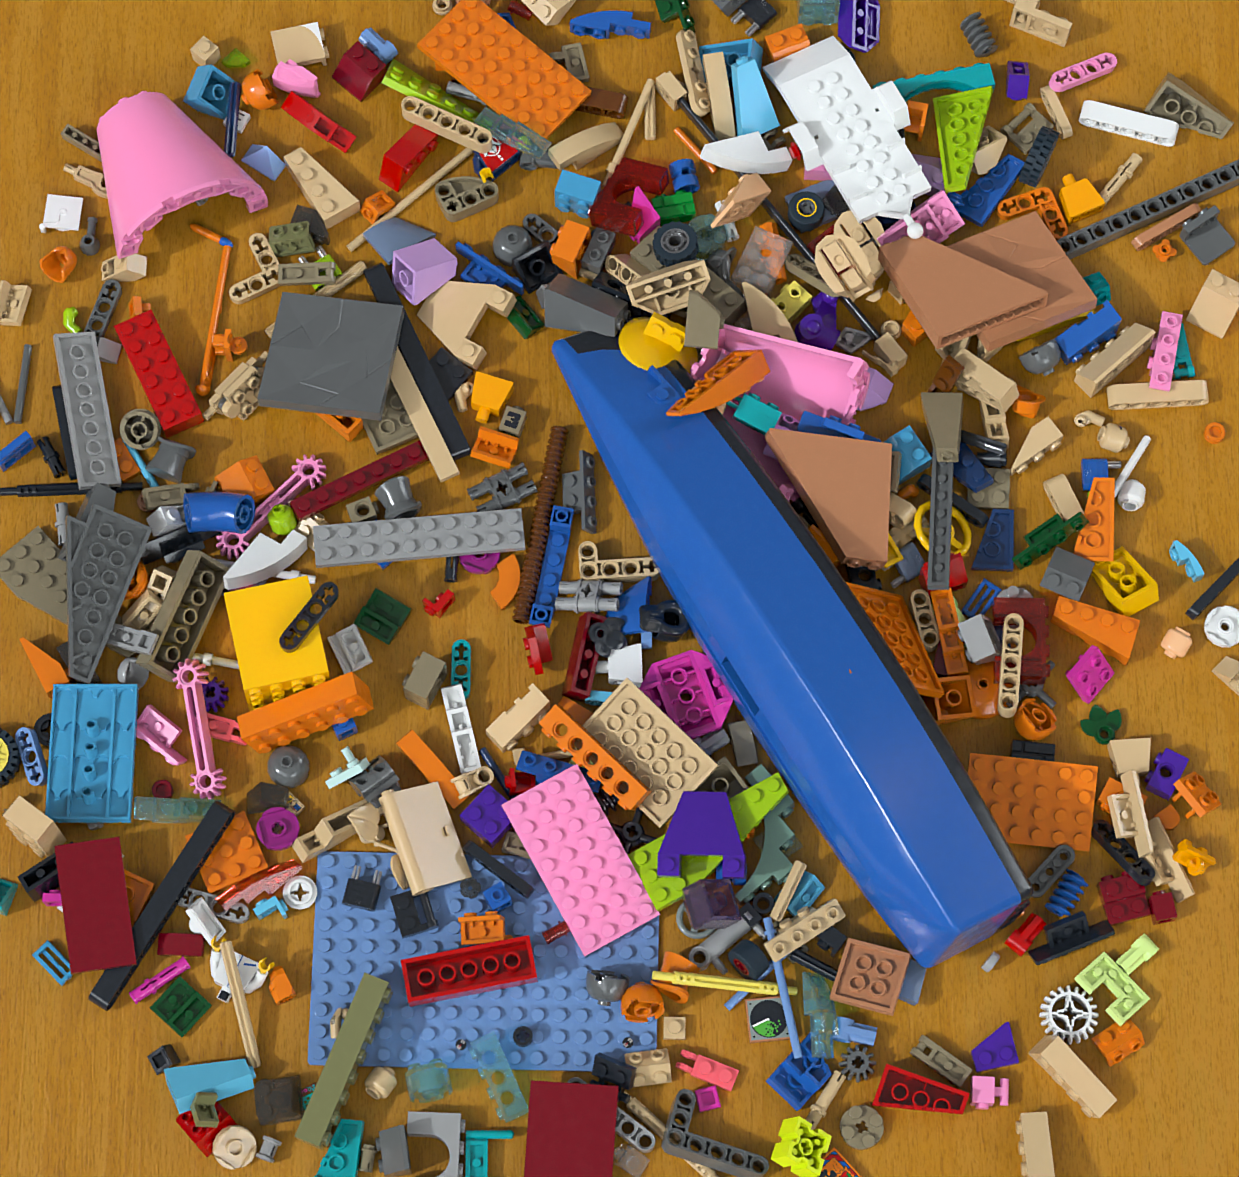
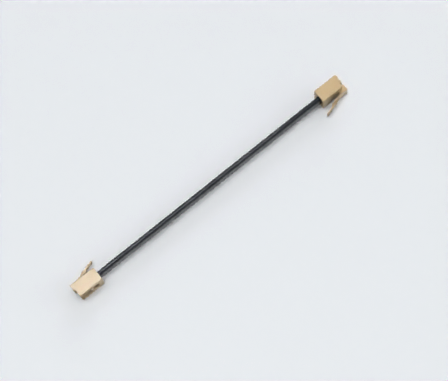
[655,71,908,377]

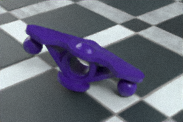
[794,292,841,351]

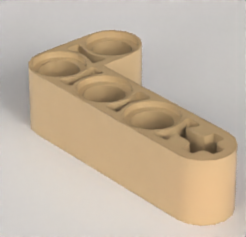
[578,541,660,583]

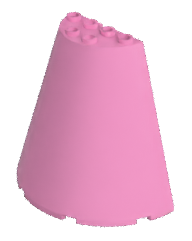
[97,91,268,259]
[690,324,870,502]

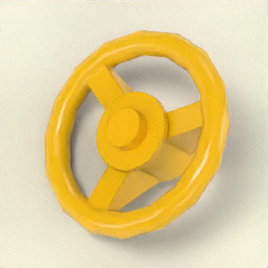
[914,501,972,556]

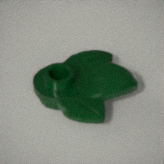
[1080,705,1122,745]

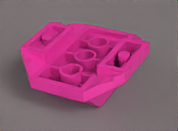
[640,650,734,739]

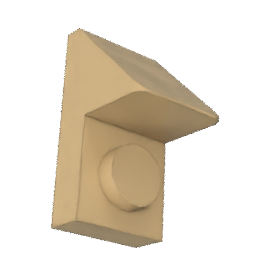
[1212,656,1239,696]

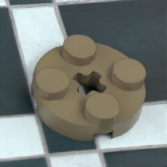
[839,1105,884,1150]

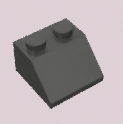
[1039,546,1095,602]
[376,1125,412,1177]

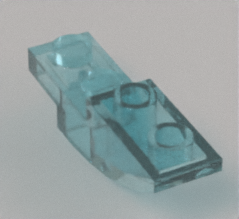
[134,796,221,823]
[802,972,839,1059]

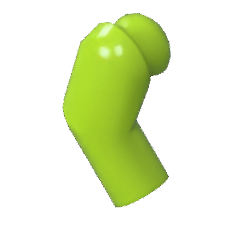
[63,307,83,333]

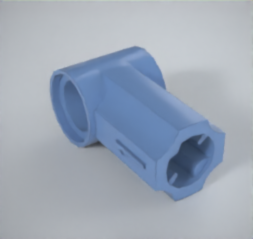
[358,27,398,64]
[832,1017,877,1047]

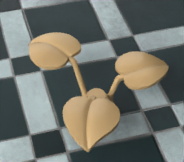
[347,805,409,890]

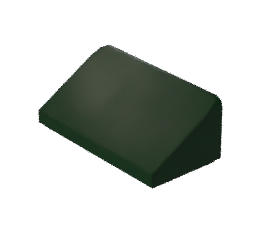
[506,295,545,339]

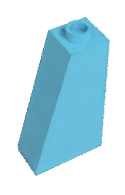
[731,56,780,136]
[164,1059,256,1114]

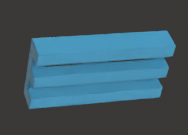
[32,940,73,986]

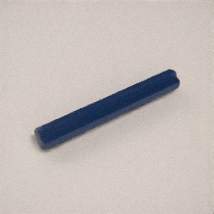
[224,82,241,157]

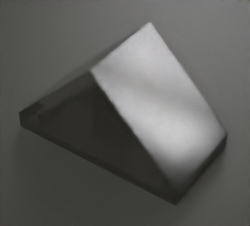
[247,782,289,814]

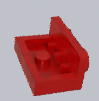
[523,623,553,675]

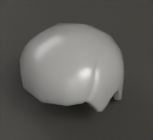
[117,657,149,690]

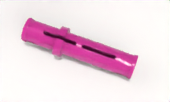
[129,956,191,1004]

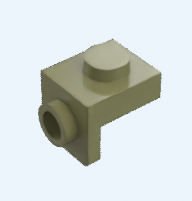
[190,1092,219,1128]

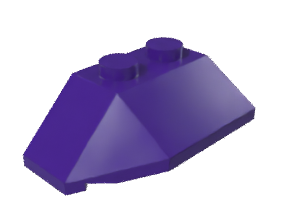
[838,0,880,53]

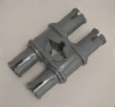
[467,462,538,512]

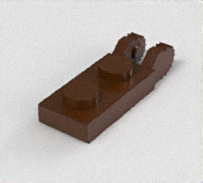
[927,355,965,393]

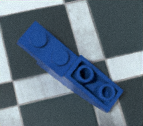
[570,11,651,39]

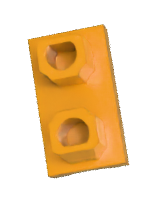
[1172,839,1216,876]

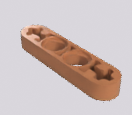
[1131,203,1202,251]

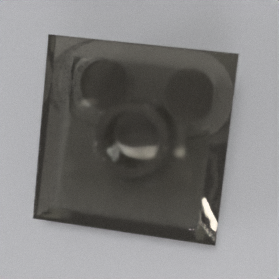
[254,1075,304,1126]

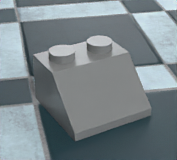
[957,614,1002,665]

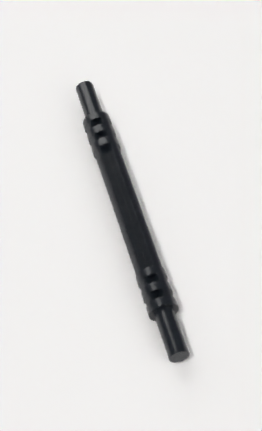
[0,481,143,497]

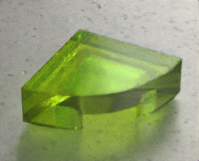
[222,48,250,68]

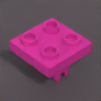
[1065,645,1115,704]

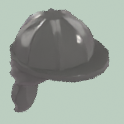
[706,247,744,298]

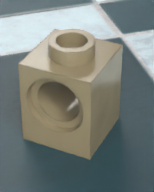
[346,496,380,523]

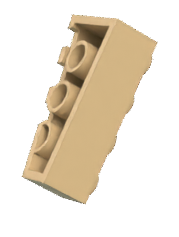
[1016,1112,1055,1177]

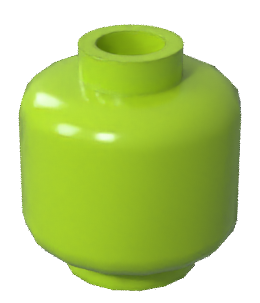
[267,504,297,535]

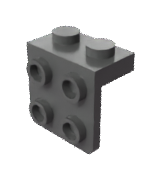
[1179,205,1235,265]

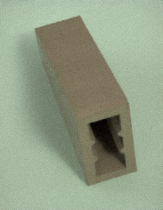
[921,392,964,462]

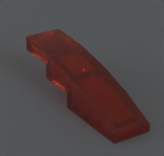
[215,859,303,911]

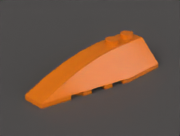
[666,350,771,416]

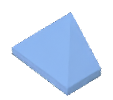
[241,144,286,182]

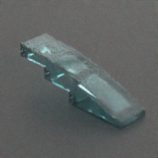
[474,106,551,159]

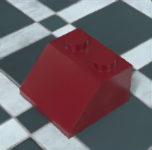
[332,41,387,102]

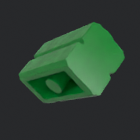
[651,190,696,226]

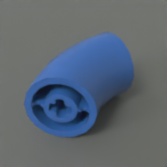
[183,492,255,534]

